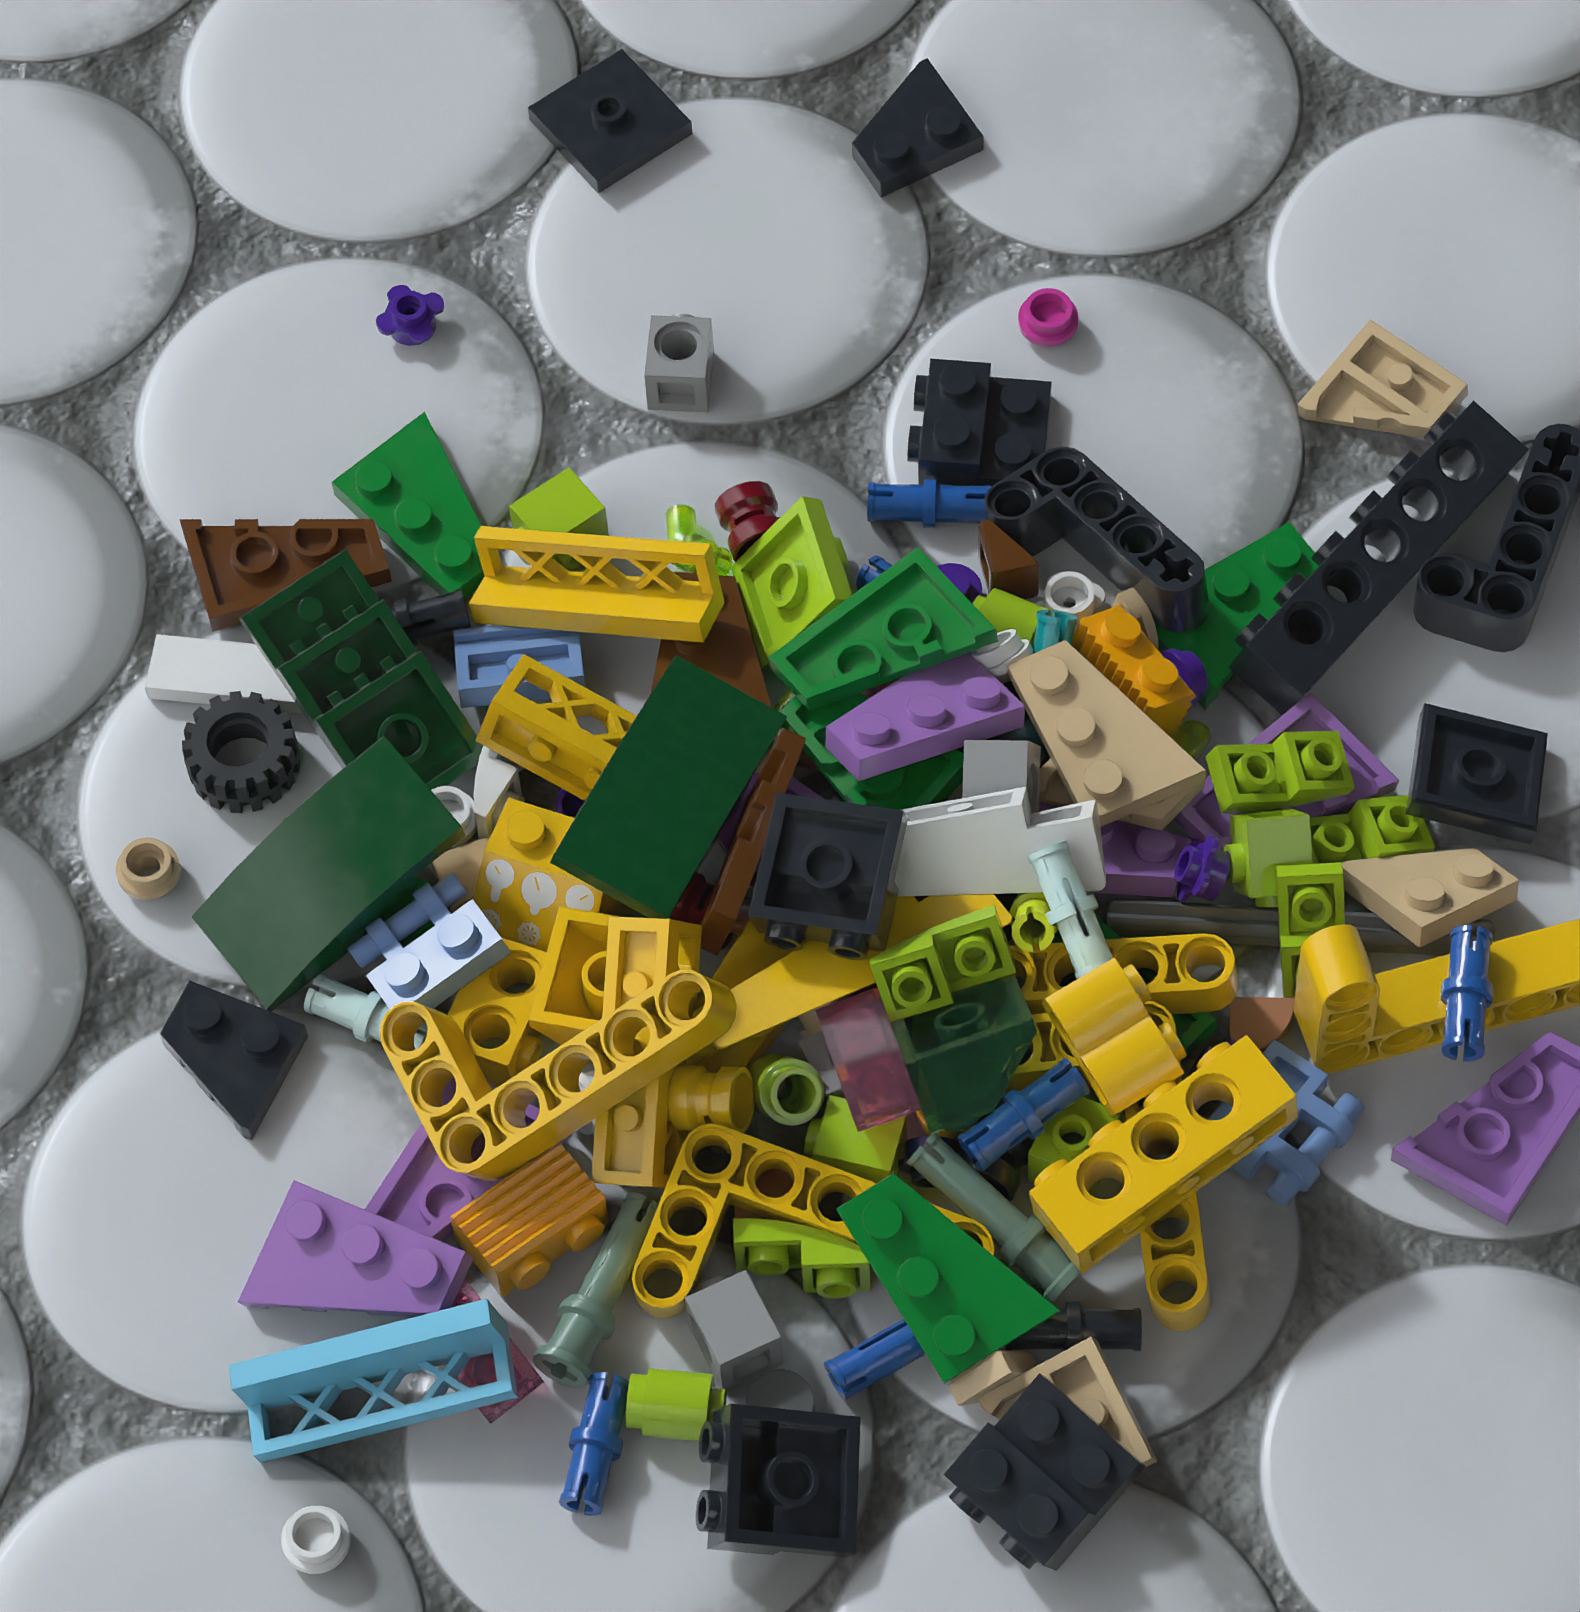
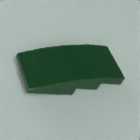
[239,549,483,790]
[550,655,787,919]
[191,736,466,1012]

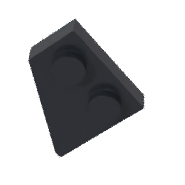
[160,980,308,1140]

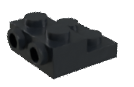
[907,358,1052,486]
[748,792,908,960]
[943,1373,1146,1571]
[695,1403,861,1558]

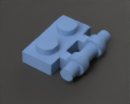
[347,873,511,1009]
[1208,1039,1365,1206]

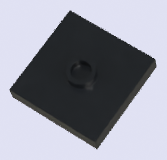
[528,49,693,193]
[1406,703,1548,845]

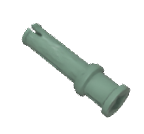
[907,1131,1080,1304]
[532,1192,659,1388]

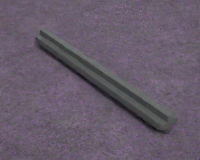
[1107,898,1495,956]

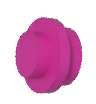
[1018,288,1079,347]

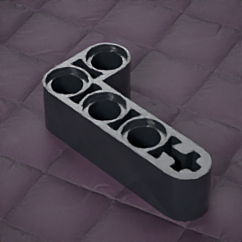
[1413,423,1580,653]
[984,447,1210,633]

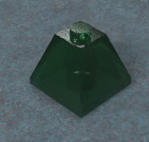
[890,974,1037,1134]

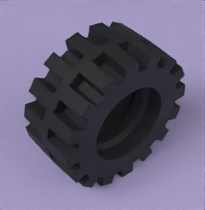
[182,691,300,813]

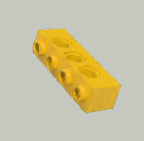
[1029,1035,1298,1274]

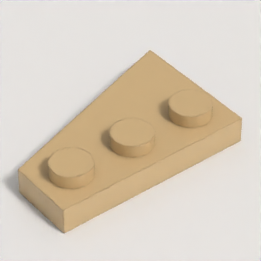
[1007,640,1206,827]

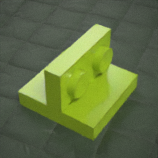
[731,496,858,670]

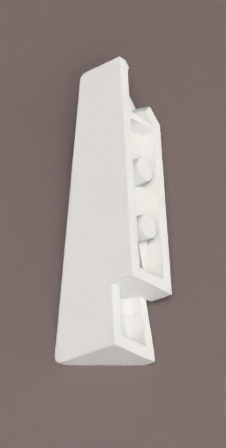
[895,787,1106,896]

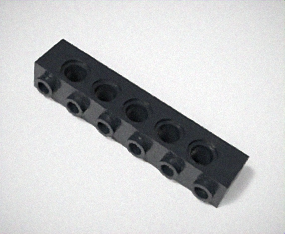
[1228,400,1529,715]

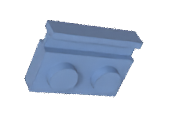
[453,625,585,708]

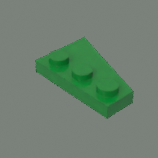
[332,411,484,599]

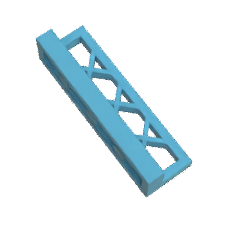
[229,1299,518,1463]

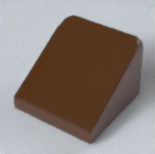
[978,520,1039,600]

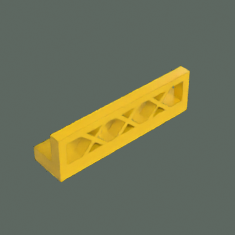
[469,526,725,643]
[475,654,636,801]
[591,917,702,1188]

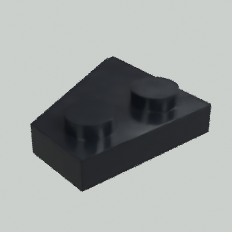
[852,58,984,198]

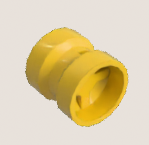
[668,1065,755,1133]

